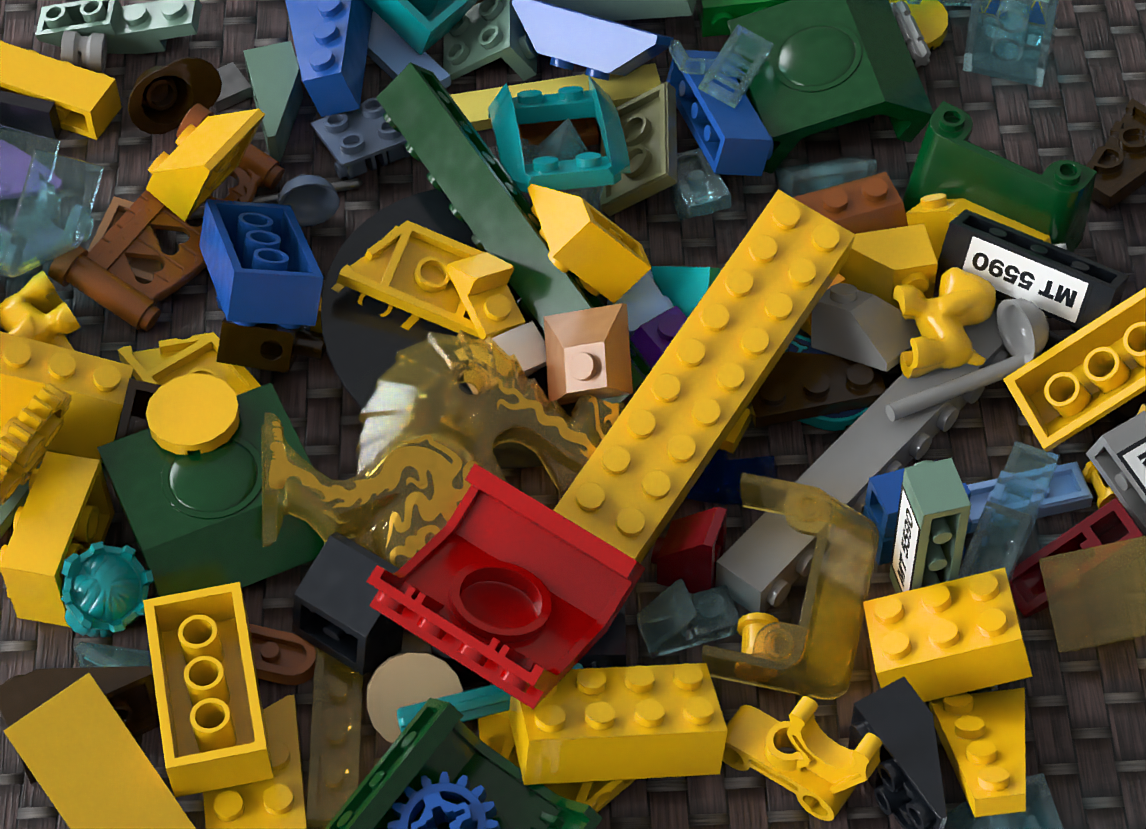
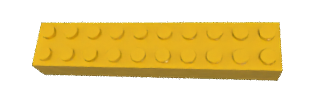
[553,189,856,564]

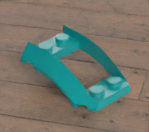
[488,75,631,193]

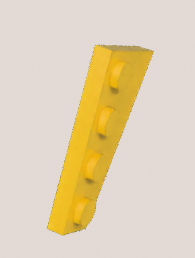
[929,688,1026,817]

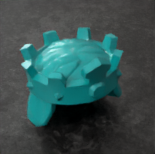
[61,541,154,638]

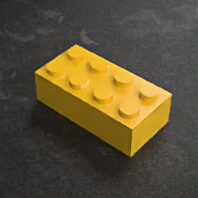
[143,582,274,798]
[508,663,728,785]

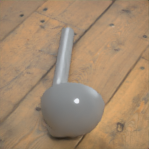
[885,298,1049,421]

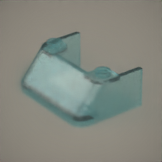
[0,124,104,278]

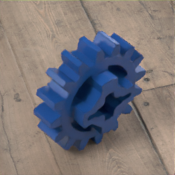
[387,772,500,829]

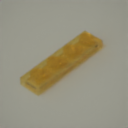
[306,647,364,829]

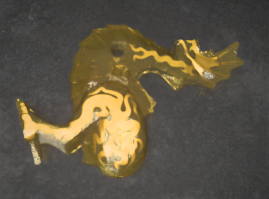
[261,330,625,569]

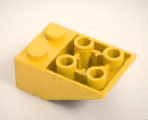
[527,184,651,303]

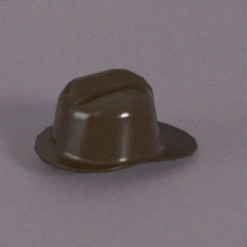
[128,57,222,134]

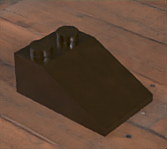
[0,666,160,784]

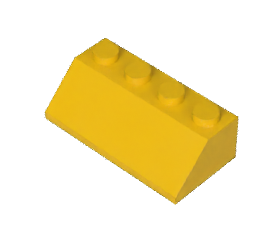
[1003,287,1146,452]
[0,331,134,460]

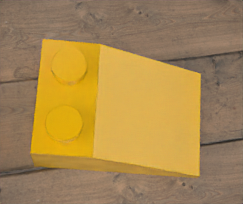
[146,108,265,222]

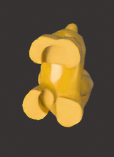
[893,267,996,379]
[0,271,81,351]

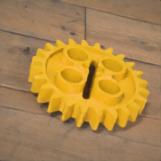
[0,383,72,505]

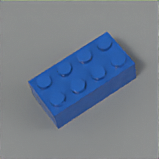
[199,199,324,329]

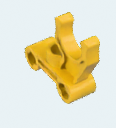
[722,696,883,821]

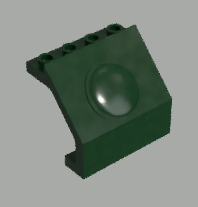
[720,0,934,174]
[97,383,338,597]
[325,698,603,829]

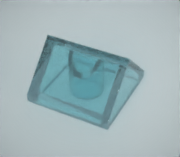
[776,156,877,197]

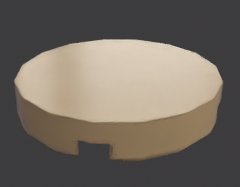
[366,651,463,743]

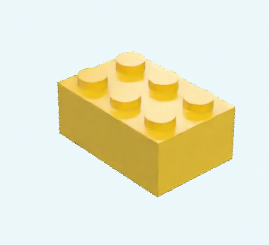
[0,451,115,627]
[863,567,1033,702]

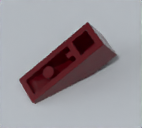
[1007,498,1146,618]

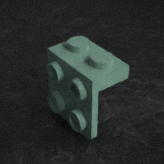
[443,0,539,81]

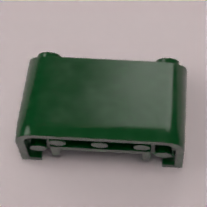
[902,101,1097,252]

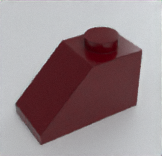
[651,507,727,599]

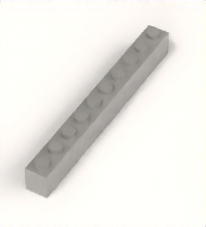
[715,299,1012,613]

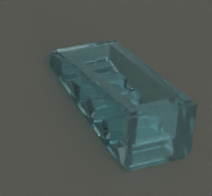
[698,24,774,109]

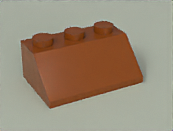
[792,172,908,234]

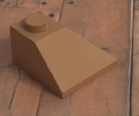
[544,303,633,406]

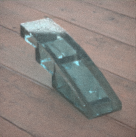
[958,441,1060,581]

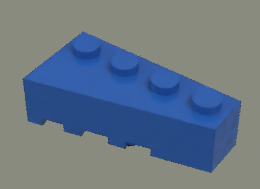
[285,0,373,117]

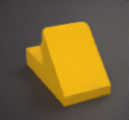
[446,252,526,343]

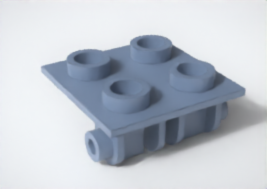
[310,98,410,180]

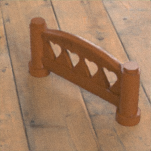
[48,103,285,332]

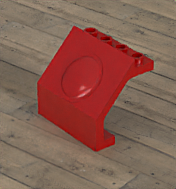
[366,463,645,709]

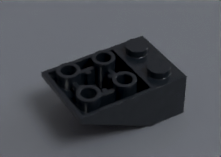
[848,677,947,829]

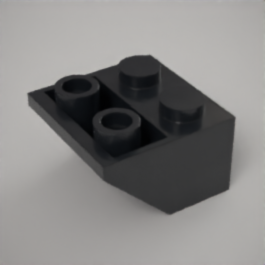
[292,531,404,676]

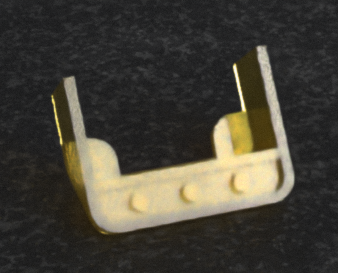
[701,473,879,700]

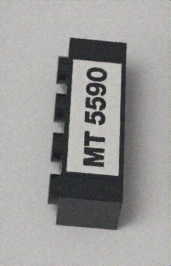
[937,209,1129,332]

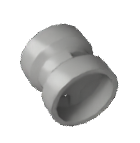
[61,30,107,73]

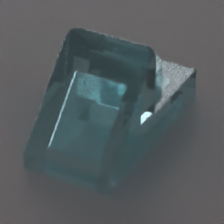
[670,148,731,220]
[636,579,740,658]

